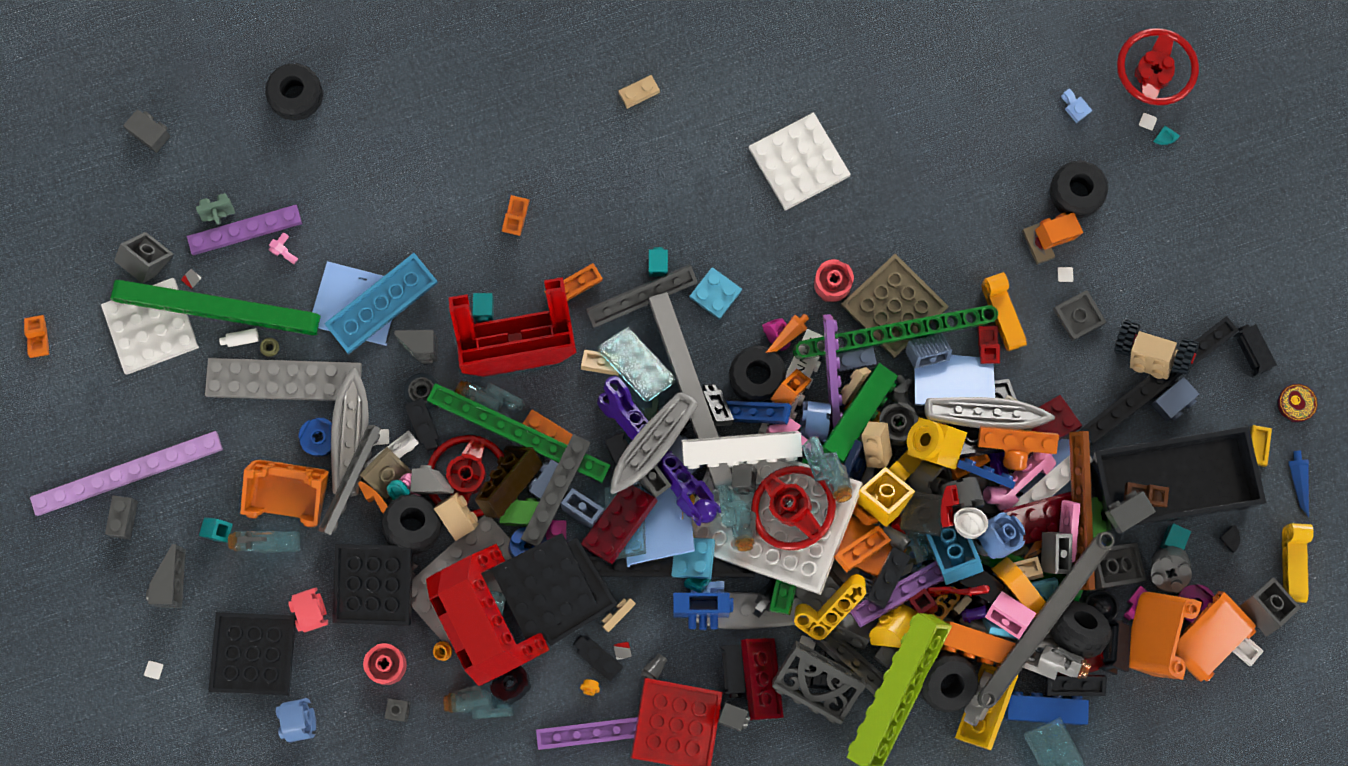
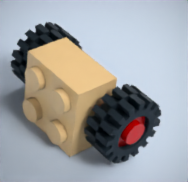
[1114,320,1199,379]

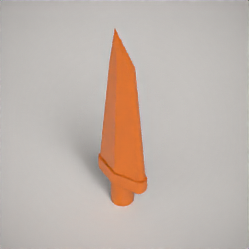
[766,314,809,353]

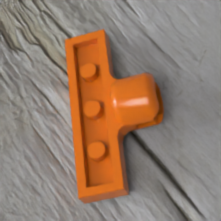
[977,426,1059,471]

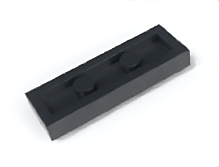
[865,547,911,609]
[1045,674,1107,696]

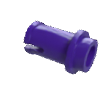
[962,605,988,623]

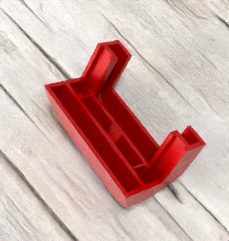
[448,277,577,377]
[426,543,550,686]

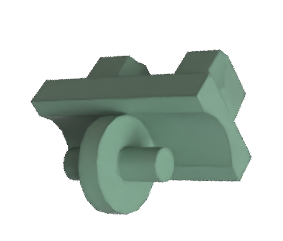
[196,193,235,225]

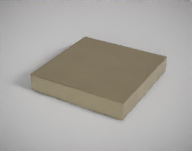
[360,447,412,500]

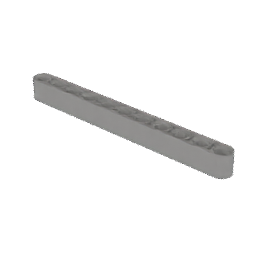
[648,292,732,490]

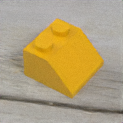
[857,467,915,527]

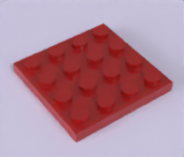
[631,678,723,766]

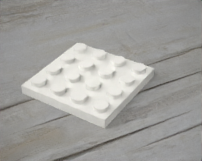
[749,112,851,211]
[101,278,199,375]

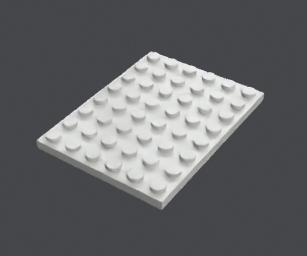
[692,458,863,595]

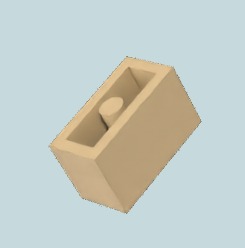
[862,422,893,468]
[434,492,479,541]

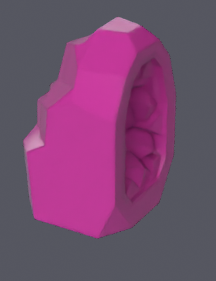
[762,318,791,351]

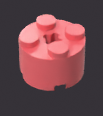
[814,259,854,302]
[288,587,328,633]
[363,643,407,685]

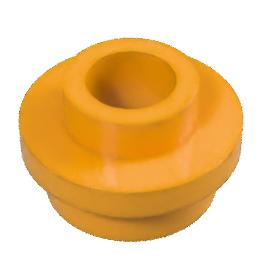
[433,641,452,661]
[580,679,600,696]

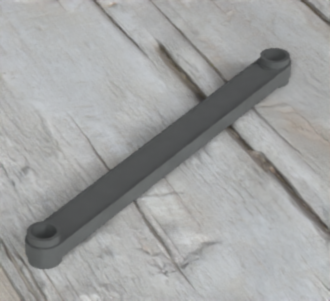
[977,532,1114,708]

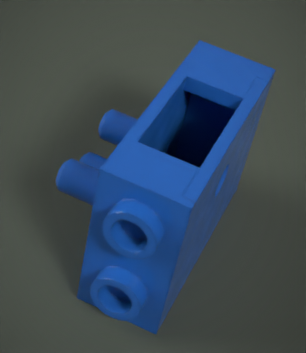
[673,593,733,630]

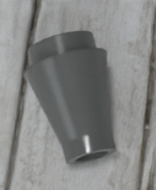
[883,525,911,552]
[640,653,667,680]

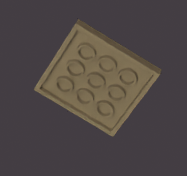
[841,254,949,359]

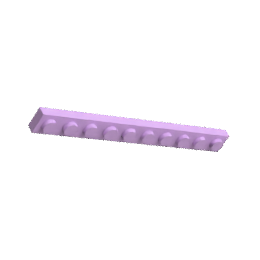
[30,431,223,516]

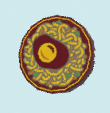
[1277,384,1318,422]

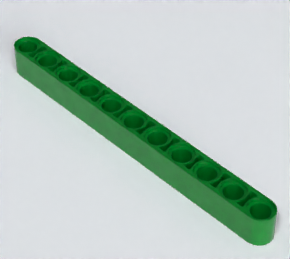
[110,280,321,335]
[793,305,998,360]

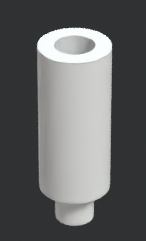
[219,328,259,347]

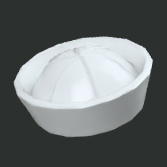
[954,507,988,539]

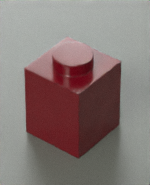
[909,588,939,614]

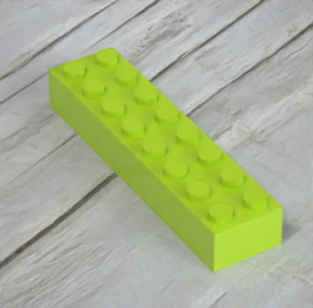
[847,613,952,766]

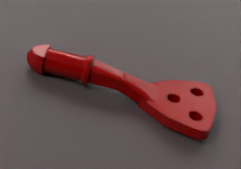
[927,585,990,597]

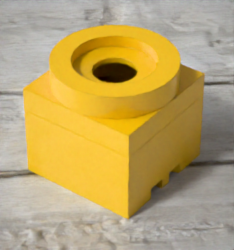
[907,417,967,470]

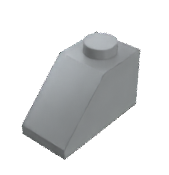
[410,465,454,495]

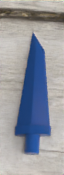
[1288,450,1309,517]

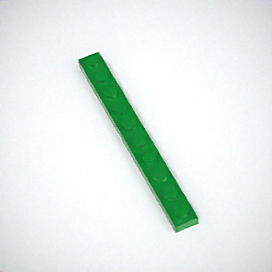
[427,383,610,483]

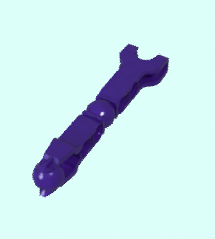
[597,376,722,526]

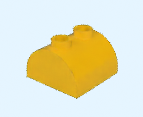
[869,604,917,648]

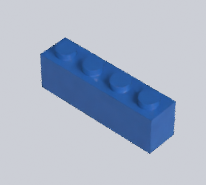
[1005,691,1089,725]

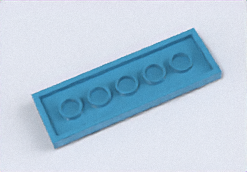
[324,253,438,354]

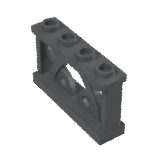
[772,641,866,724]

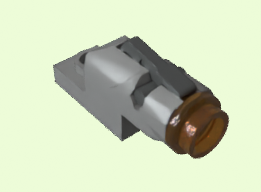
[1023,645,1091,680]

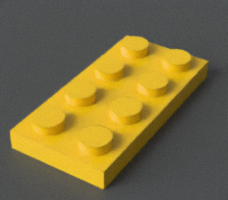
[955,663,1018,750]

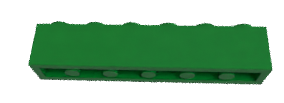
[817,363,898,465]

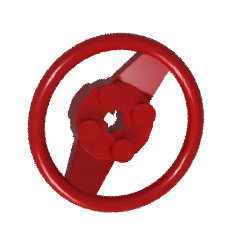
[1117,28,1199,105]
[427,435,504,517]
[751,466,836,550]

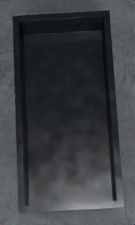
[1090,426,1267,532]

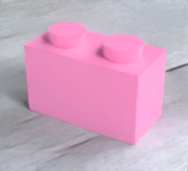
[985,591,1036,639]

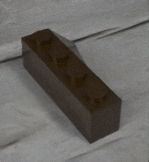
[475,446,543,518]

